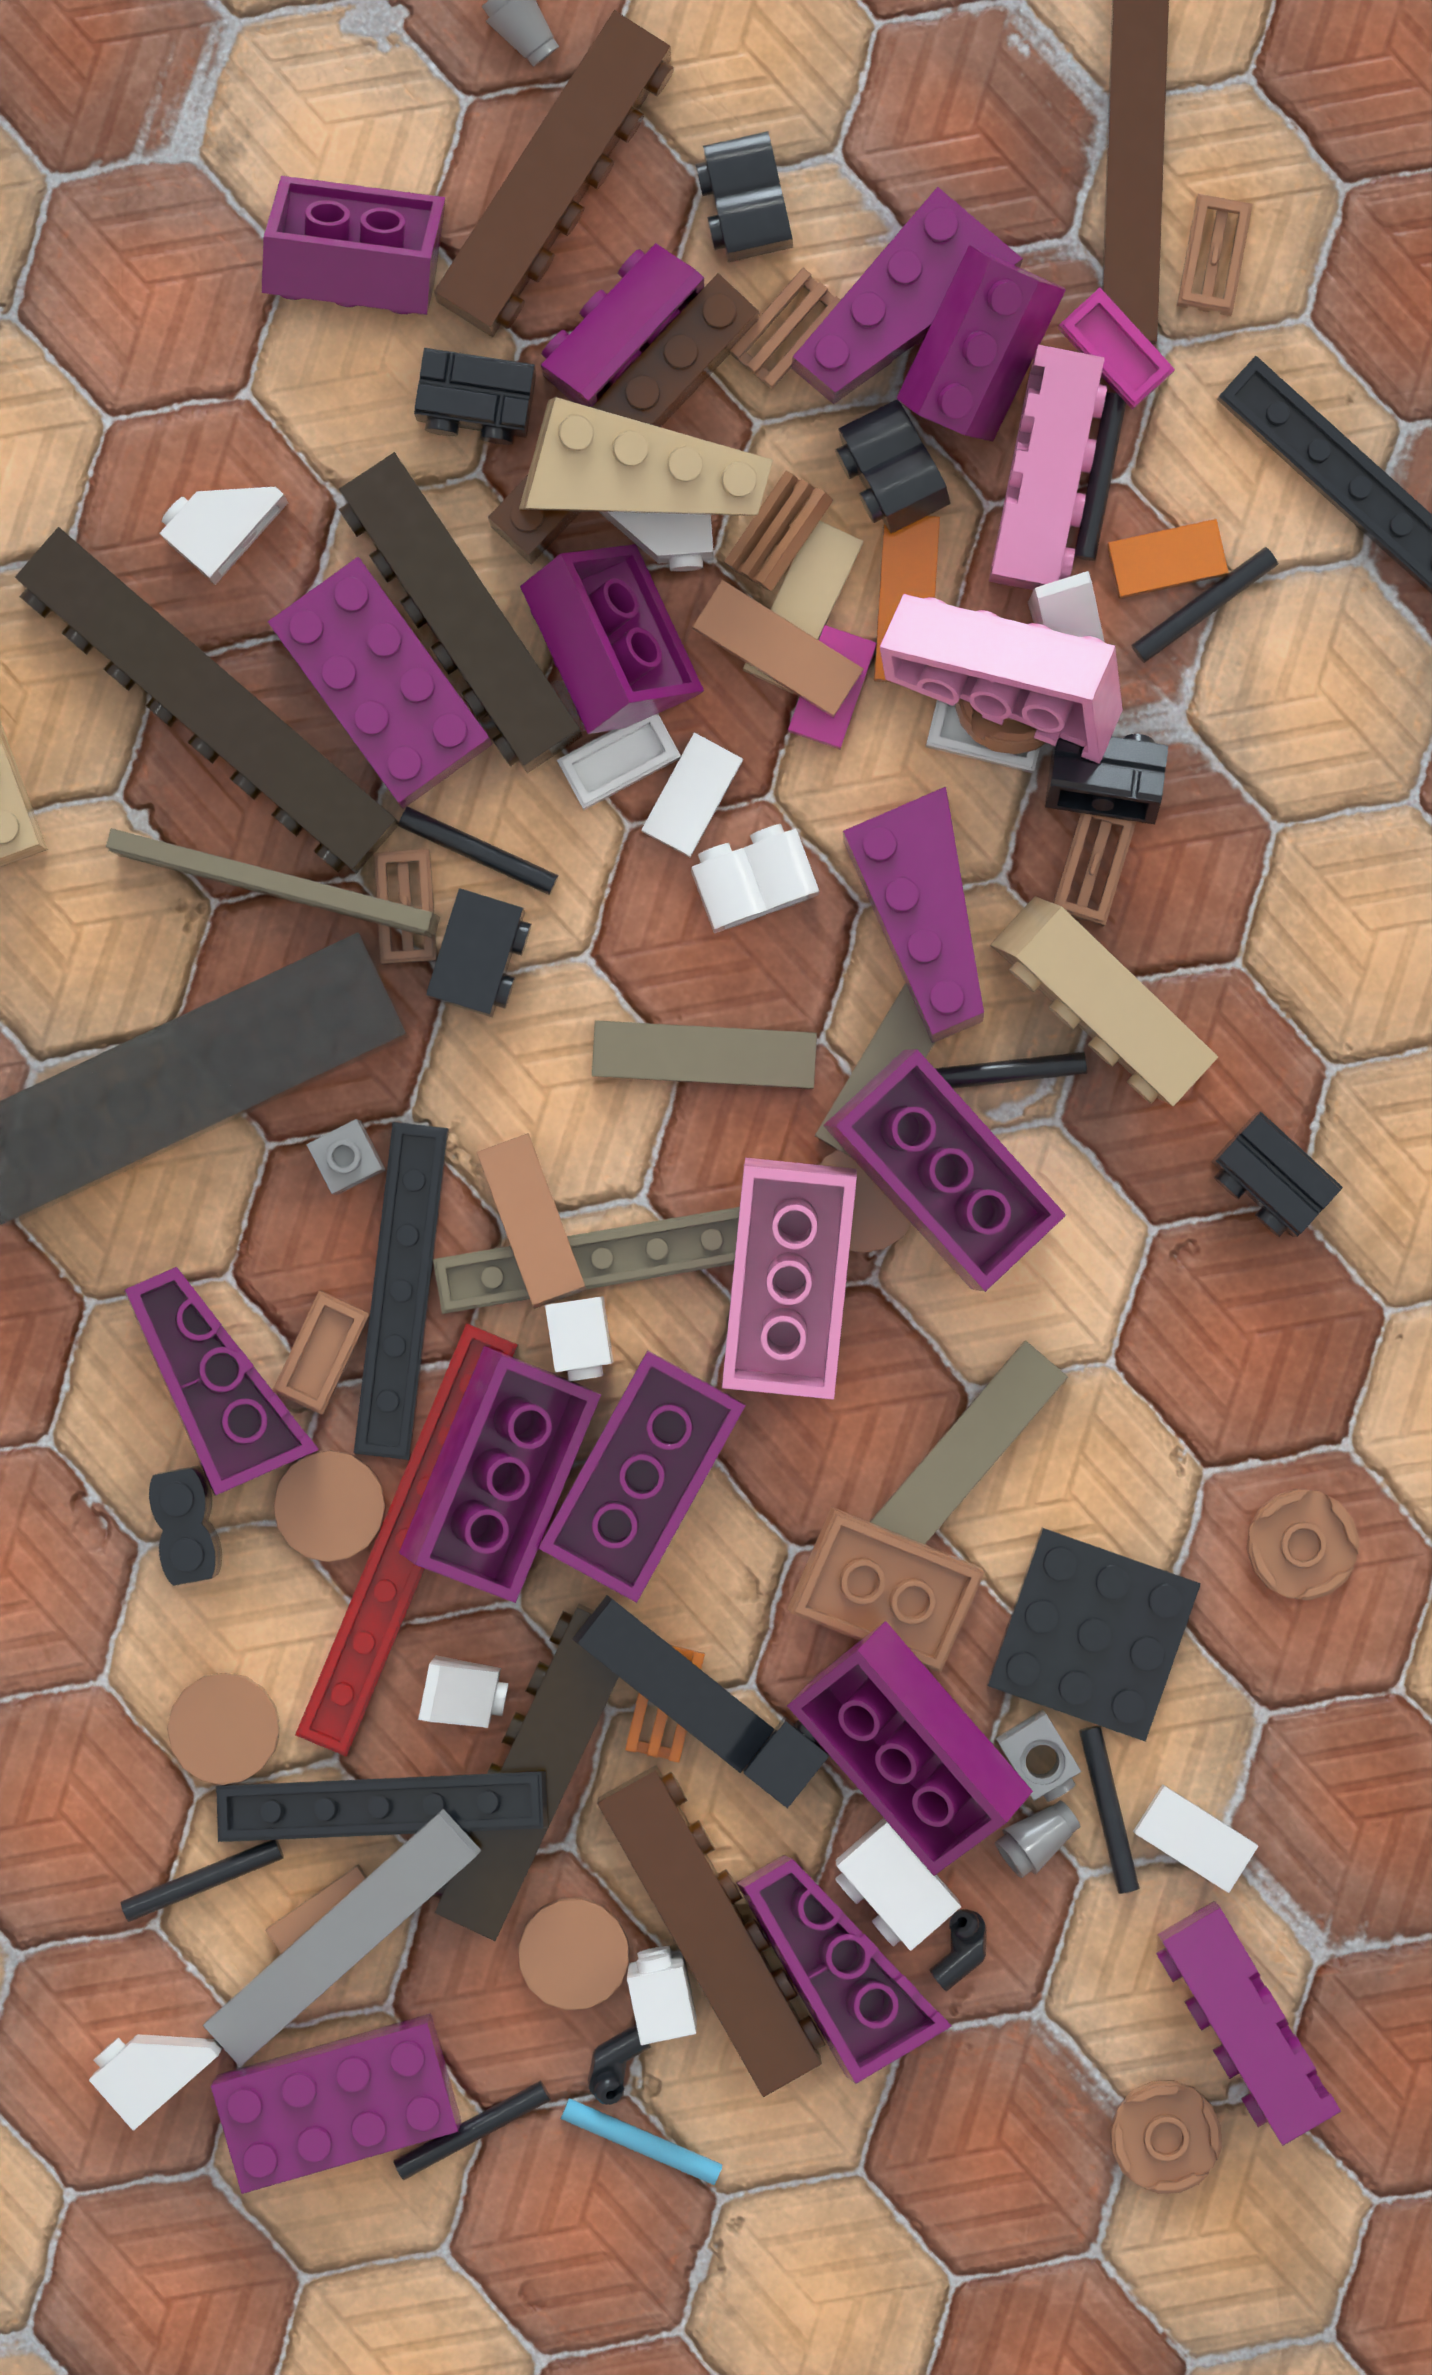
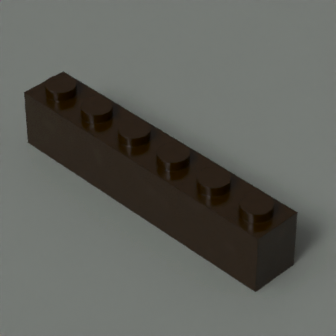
[338,452,583,773]
[433,1604,619,1941]

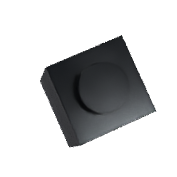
[743,1716,829,1809]

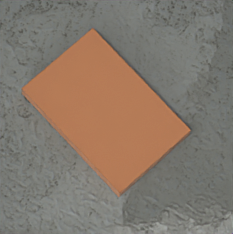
[787,1507,985,1673]

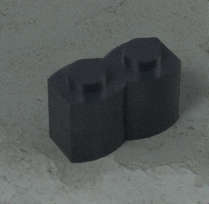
[695,131,793,262]
[835,399,951,534]
[149,1465,222,1586]

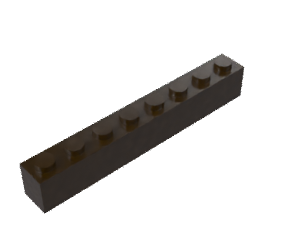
[15,527,399,874]

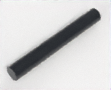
[1074,393,1126,561]
[1131,547,1278,663]
[398,806,559,895]
[935,1052,1087,1089]
[1079,1725,1140,1894]
[121,1840,284,1922]
[393,2080,551,2180]

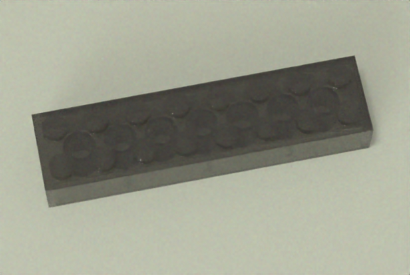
[0,932,410,1226]

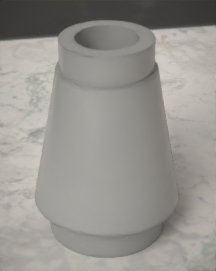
[482,0,559,67]
[995,1800,1081,1878]

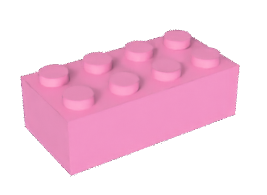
[722,1158,857,1399]

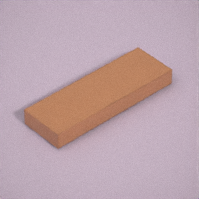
[692,580,864,718]
[477,1133,586,1309]

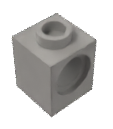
[306,1119,386,1195]
[996,1709,1081,1802]

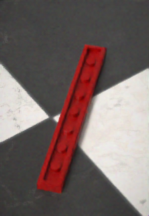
[295,1323,519,1756]

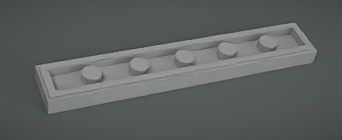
[203,1809,481,2067]

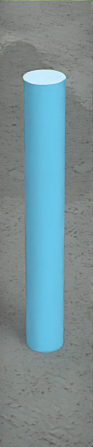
[560,2098,723,2185]

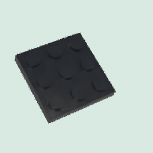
[987,1527,1201,1742]

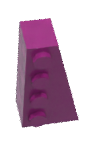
[1156,1901,1341,2146]

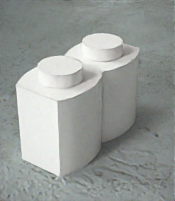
[691,824,819,933]

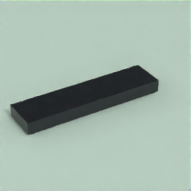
[572,1595,775,1773]

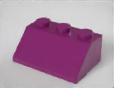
[262,176,445,315]
[541,243,704,407]
[896,245,1066,442]
[520,544,704,734]

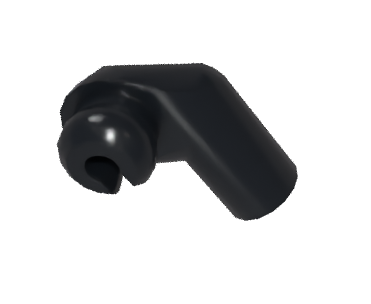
[929,1909,987,1992]
[588,2024,651,2105]

